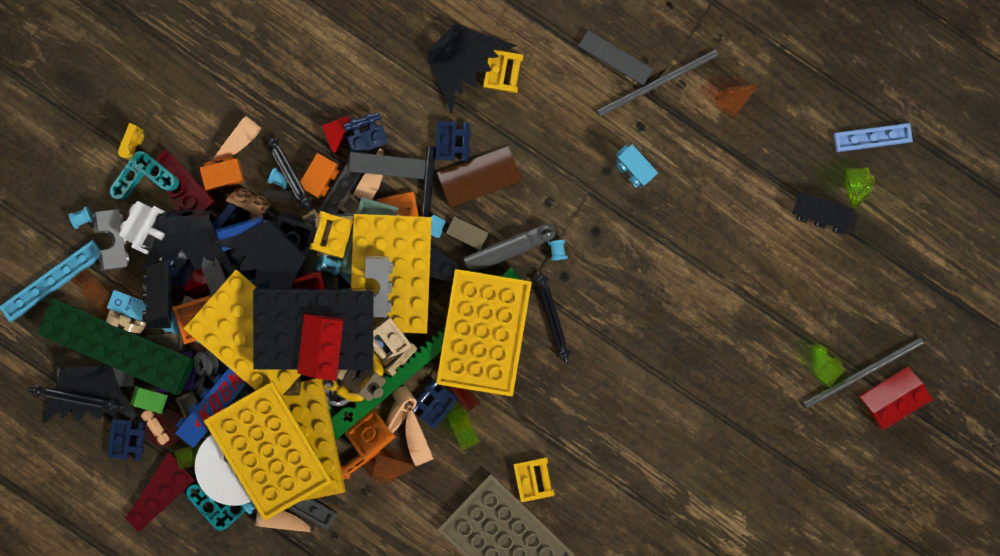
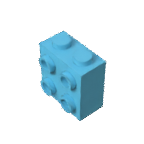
[616,144,658,189]

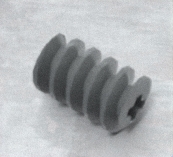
[194,351,227,376]

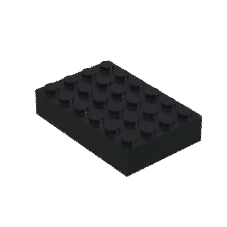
[253,288,374,370]

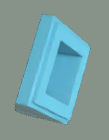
[431,215,446,238]

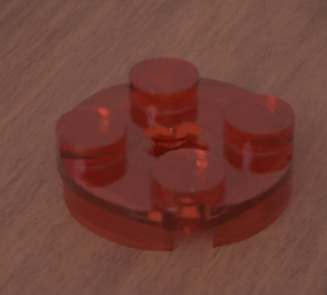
[145,408,182,447]

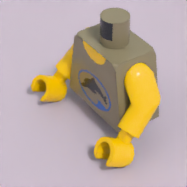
[325,353,386,402]

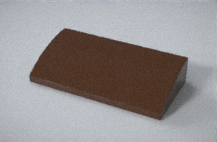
[437,146,522,209]

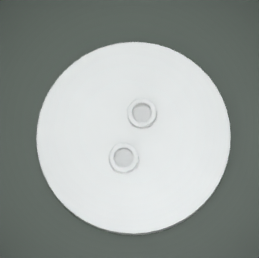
[195,435,252,506]

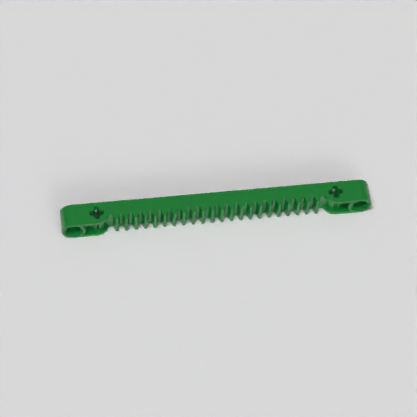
[331,267,523,440]

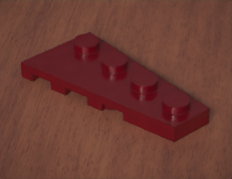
[155,149,216,211]
[125,452,196,533]

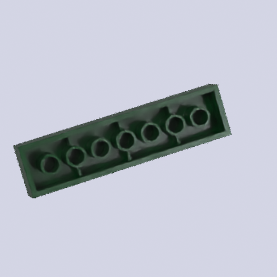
[37,298,194,395]

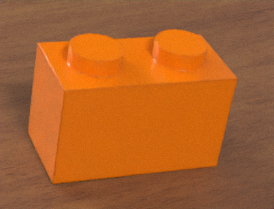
[301,153,339,199]
[200,156,245,191]

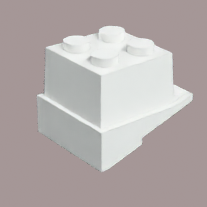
[119,201,167,261]

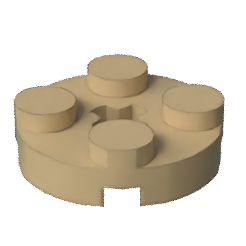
[106,309,146,334]

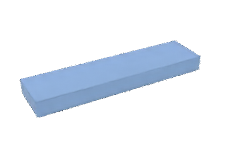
[833,123,913,153]

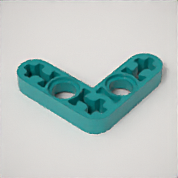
[110,151,179,201]
[186,484,246,531]

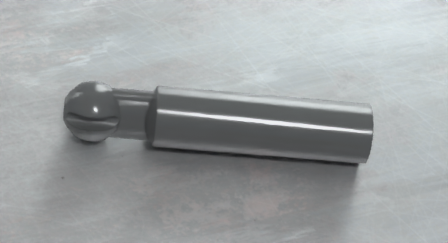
[463,223,556,273]

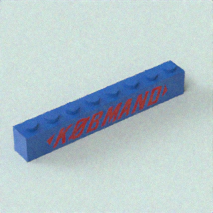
[175,365,247,448]

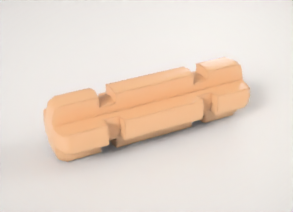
[141,410,170,445]

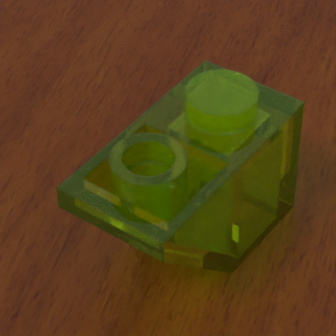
[810,344,845,387]
[446,406,480,450]

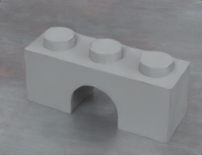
[92,209,129,271]
[365,256,393,318]

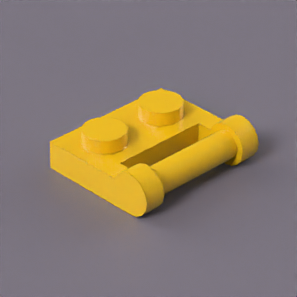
[484,50,524,93]
[118,123,144,161]
[309,211,354,259]
[513,457,555,502]

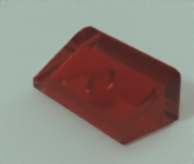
[449,386,480,411]

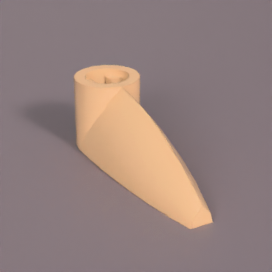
[213,116,261,162]
[353,149,384,200]
[385,386,417,433]
[406,409,434,466]
[255,510,311,532]

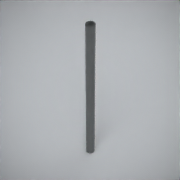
[597,49,719,117]
[803,338,924,409]

